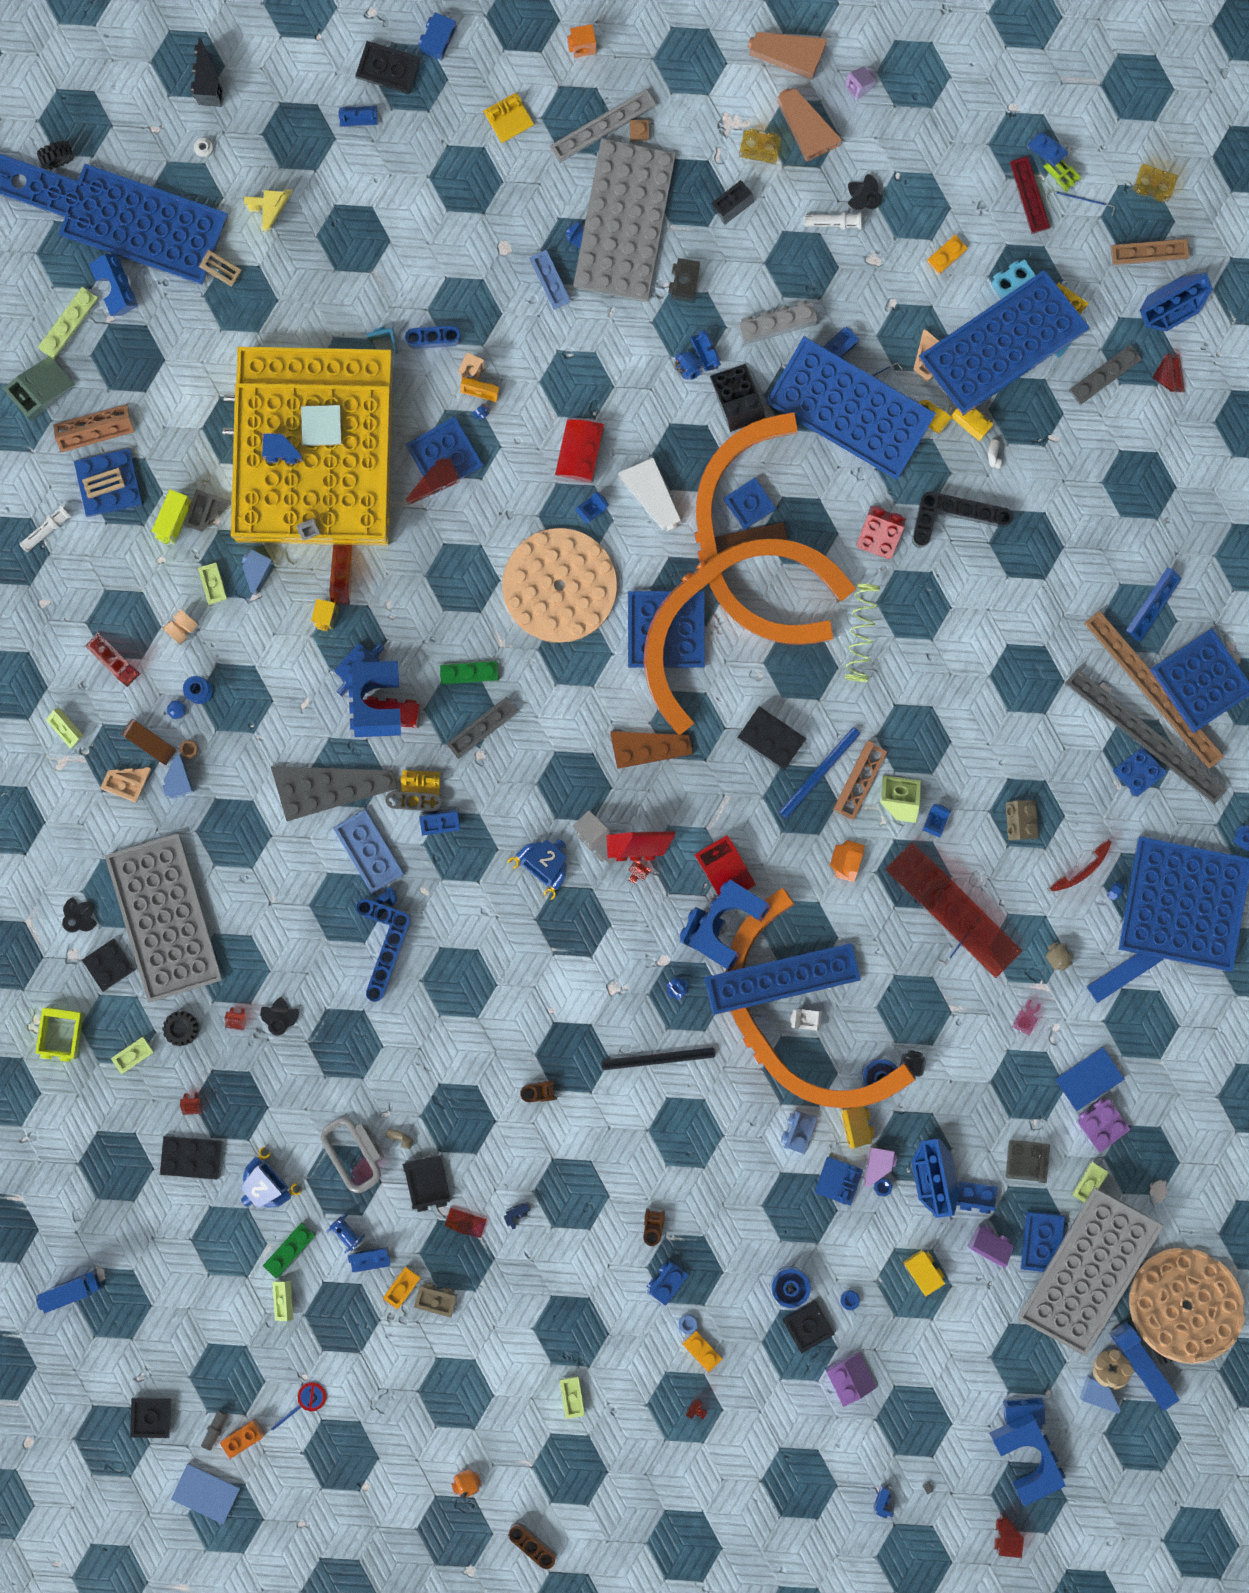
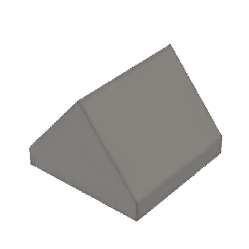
[296,518,321,541]

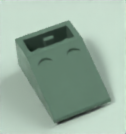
[3,357,75,421]

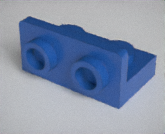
[957,1181,998,1214]
[348,1247,391,1272]
[646,1260,689,1306]

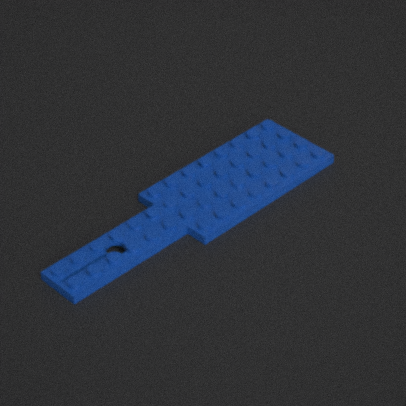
[0,154,228,286]

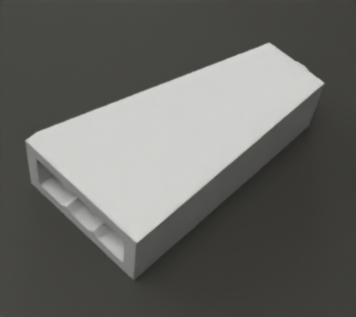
[618,458,681,531]

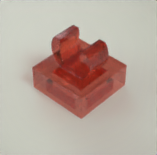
[628,861,651,884]
[225,1007,246,1031]
[180,1092,202,1115]
[685,1397,707,1419]

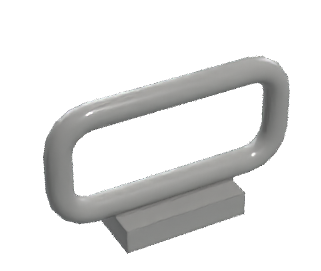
[321,1117,385,1193]

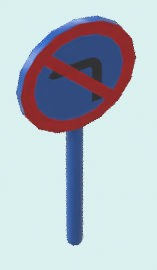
[271,1382,326,1430]

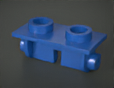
[338,106,378,127]
[690,330,721,372]

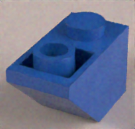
[262,433,303,464]

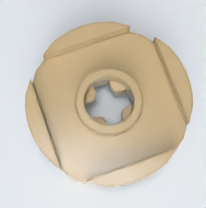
[1093,1349,1133,1389]

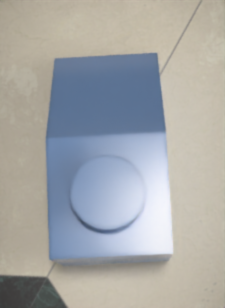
[242,549,274,595]
[163,754,194,799]
[1080,1375,1120,1414]

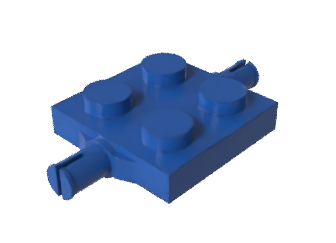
[333,643,385,697]

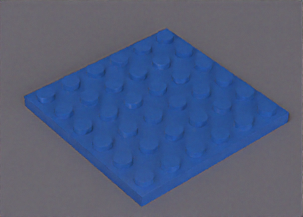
[1118,836,1249,972]

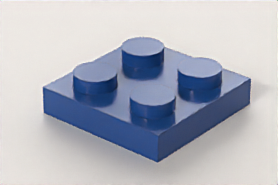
[723,478,776,531]

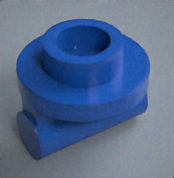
[376,887,397,906]

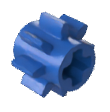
[666,976,689,1000]

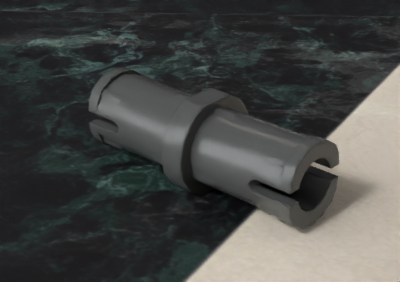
[201,1410,228,1451]

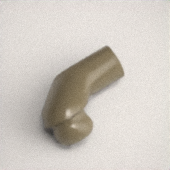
[386,1129,413,1149]

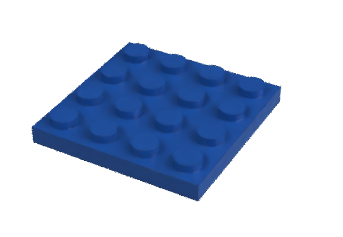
[628,591,705,668]
[1150,628,1249,733]

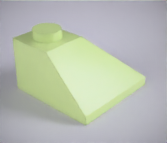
[881,775,921,823]

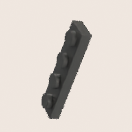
[1069,344,1142,405]
[447,696,518,759]

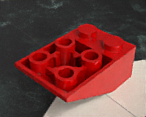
[694,835,756,897]

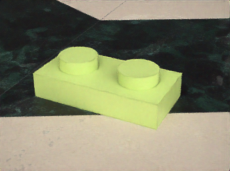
[198,563,227,605]
[46,707,83,749]
[111,1037,155,1074]
[1071,1162,1109,1203]
[273,1281,293,1321]
[559,1376,585,1419]

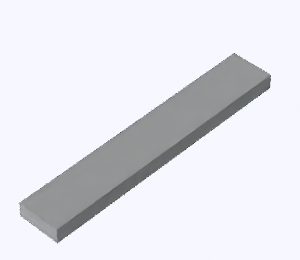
[550,89,657,163]

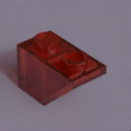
[994,1513,1024,1558]

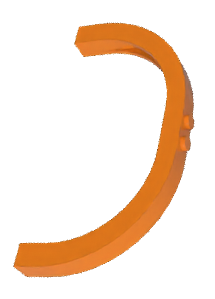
[694,413,833,645]
[644,539,856,736]
[725,888,916,1108]

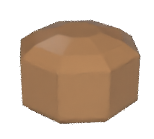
[179,740,199,759]

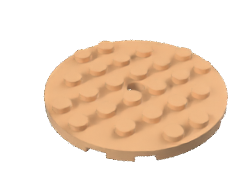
[502,528,617,643]
[1129,1248,1245,1364]

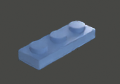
[529,250,571,310]

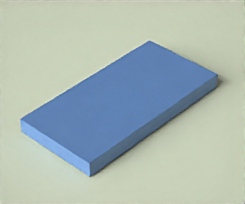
[333,808,405,894]

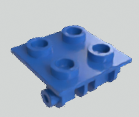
[1113,747,1167,797]
[814,1157,863,1206]

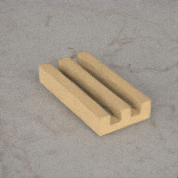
[199,250,241,287]
[82,468,125,499]

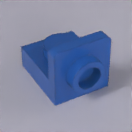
[566,221,584,249]
[873,1485,894,1518]

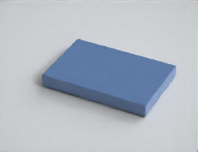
[171,1463,240,1524]

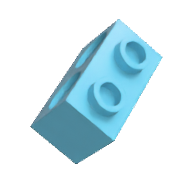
[991,259,1036,299]

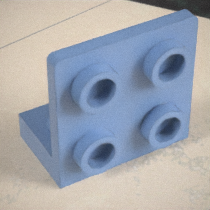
[780,1110,817,1154]

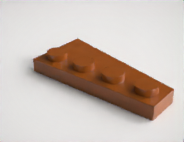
[610,731,692,769]

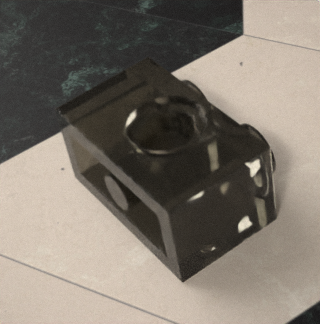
[668,258,700,303]

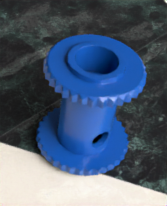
[182,676,213,704]
[326,1214,365,1253]

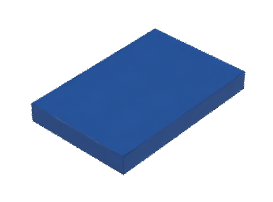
[1055,1047,1125,1111]
[1020,1211,1066,1272]

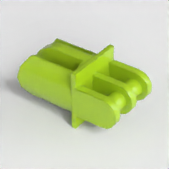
[1043,159,1081,192]

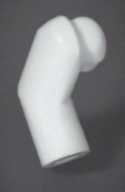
[988,439,1002,469]

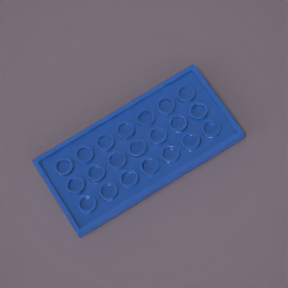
[919,270,1089,416]
[766,336,936,480]

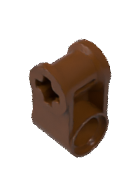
[520,1080,558,1102]
[643,1208,665,1246]

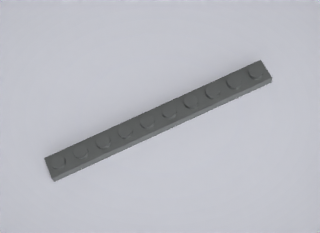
[1064,668,1227,805]

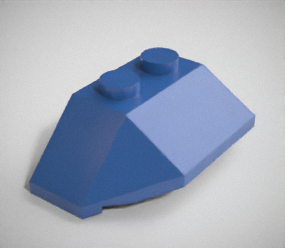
[1139,273,1213,332]
[911,1138,960,1218]

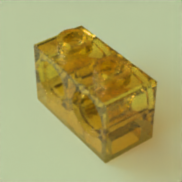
[739,129,781,164]
[1132,163,1178,202]

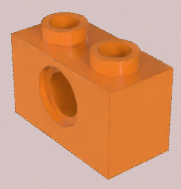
[567,24,596,58]
[220,1418,266,1459]

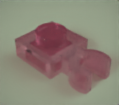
[1012,999,1041,1036]
[346,1157,373,1194]

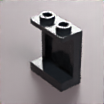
[402,1155,451,1212]

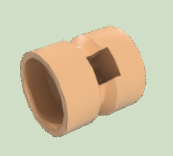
[162,609,199,645]

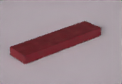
[1009,156,1050,235]

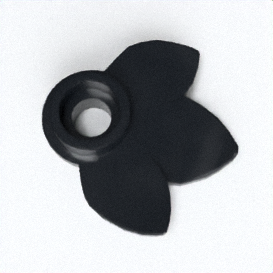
[848,174,881,210]
[62,897,97,933]
[260,997,299,1036]

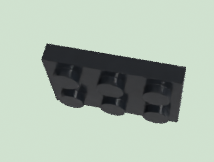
[355,41,421,95]
[160,1136,222,1180]

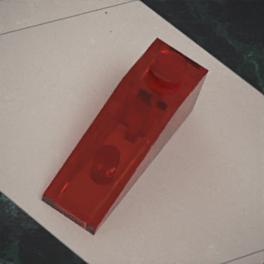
[405,458,460,505]
[329,545,352,605]
[85,632,141,687]

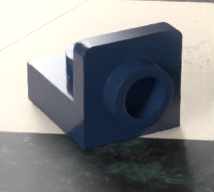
[504,1202,531,1230]

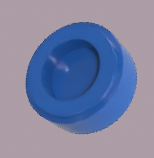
[840,1290,860,1310]

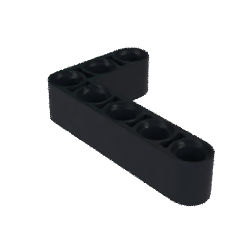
[912,492,1013,548]

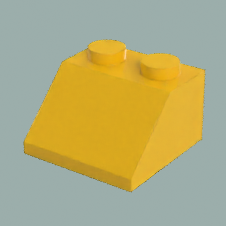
[840,1106,875,1149]

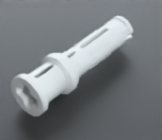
[804,212,861,230]
[19,505,72,553]

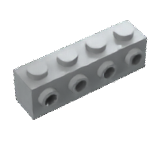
[738,301,817,345]

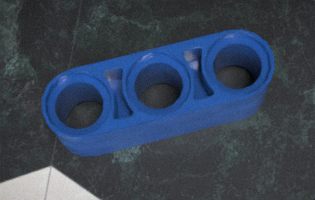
[405,326,461,349]

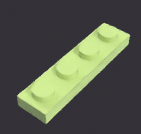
[38,287,99,359]

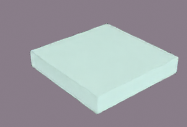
[301,405,342,446]

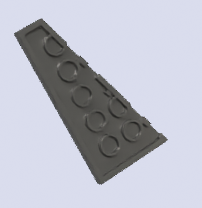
[271,766,397,822]

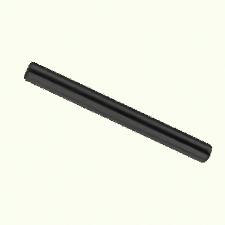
[601,1047,716,1070]

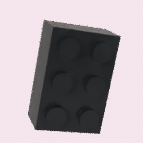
[737,706,807,771]

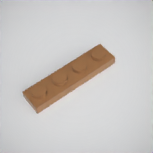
[1111,239,1189,266]

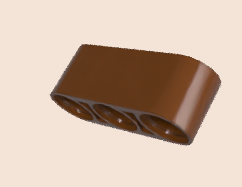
[121,719,177,765]
[508,1522,556,1569]

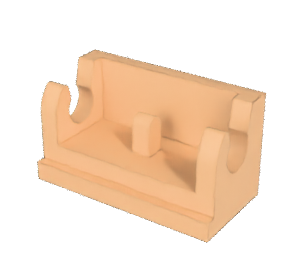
[458,352,486,381]

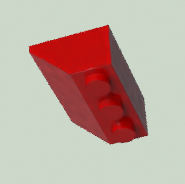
[555,419,604,483]
[362,696,421,728]
[606,831,675,862]

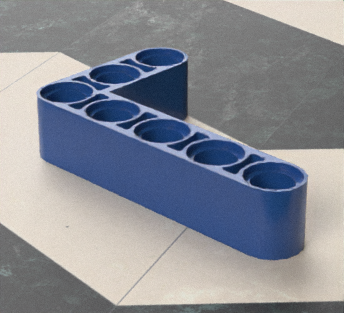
[356,899,411,1002]
[1109,1322,1180,1411]

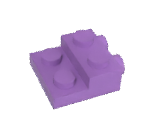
[1076,1098,1131,1153]

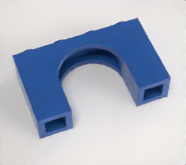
[348,661,401,737]
[688,880,771,971]
[36,1270,102,1314]
[989,1413,1066,1506]

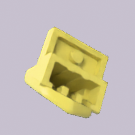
[244,189,293,232]

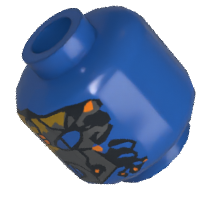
[674,351,702,380]

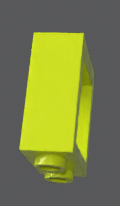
[151,489,192,545]
[35,1007,84,1062]

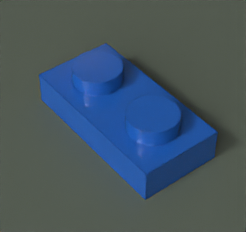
[1028,132,1068,166]

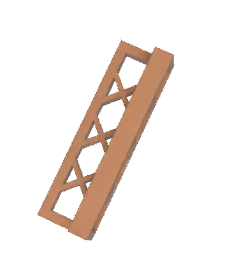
[53,404,134,453]
[833,741,887,820]

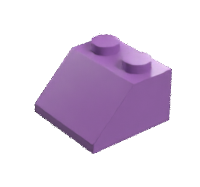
[967,1225,1014,1269]
[825,1352,877,1407]

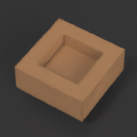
[630,120,649,141]

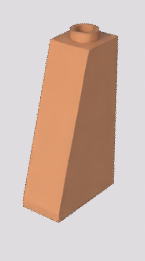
[747,32,827,80]
[777,88,841,162]

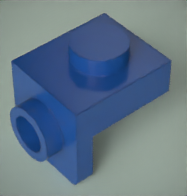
[575,491,609,524]
[922,804,951,838]
[1233,825,1249,851]

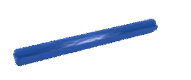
[780,727,860,818]

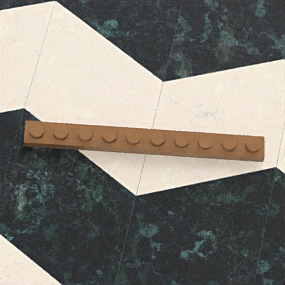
[1084,611,1224,769]

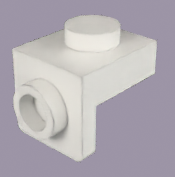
[790,1009,822,1031]

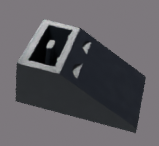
[191,38,223,107]
[710,364,766,432]

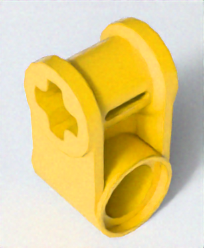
[919,400,952,434]

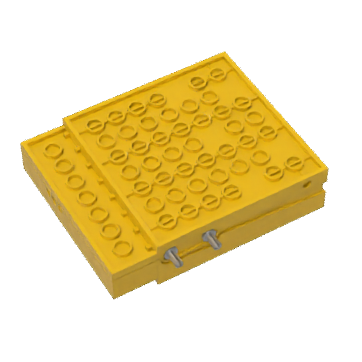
[222,347,393,546]

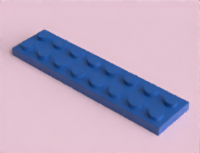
[704,943,861,1015]

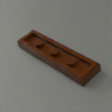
[715,522,787,554]

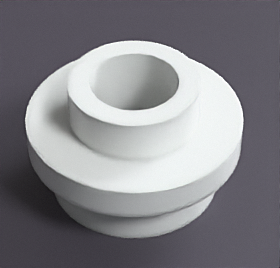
[194,138,213,157]

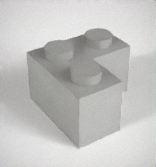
[573,811,616,865]

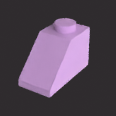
[845,66,876,100]
[864,1147,897,1187]

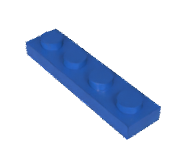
[1126,567,1182,642]

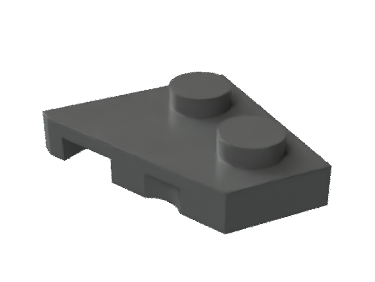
[183,489,232,532]

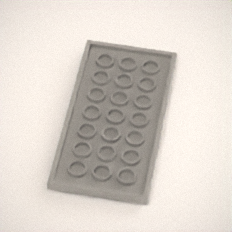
[573,138,675,302]
[105,833,223,1003]
[1018,1186,1163,1356]

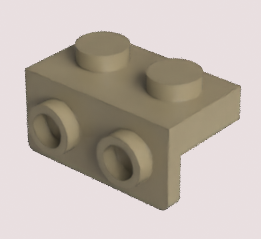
[1006,800,1038,840]
[414,1282,458,1318]

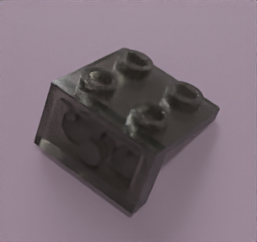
[1005,1140,1050,1183]

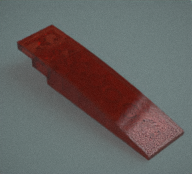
[884,842,1022,978]

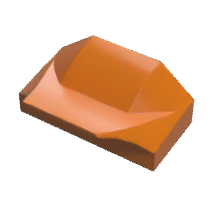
[830,840,865,882]

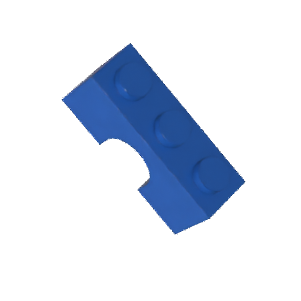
[89,254,138,316]

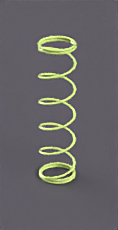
[844,583,880,682]

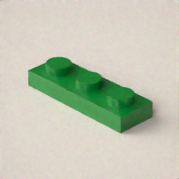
[440,661,499,685]
[262,1222,316,1279]

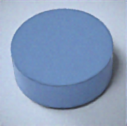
[678,1314,698,1334]

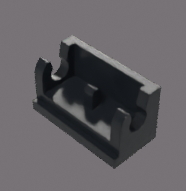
[711,180,754,225]

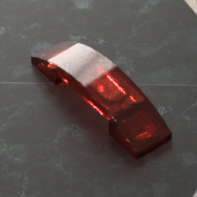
[1048,839,1111,892]

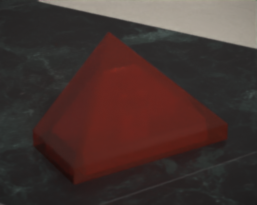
[1153,354,1185,393]
[444,1207,487,1238]

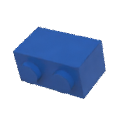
[418,12,457,61]

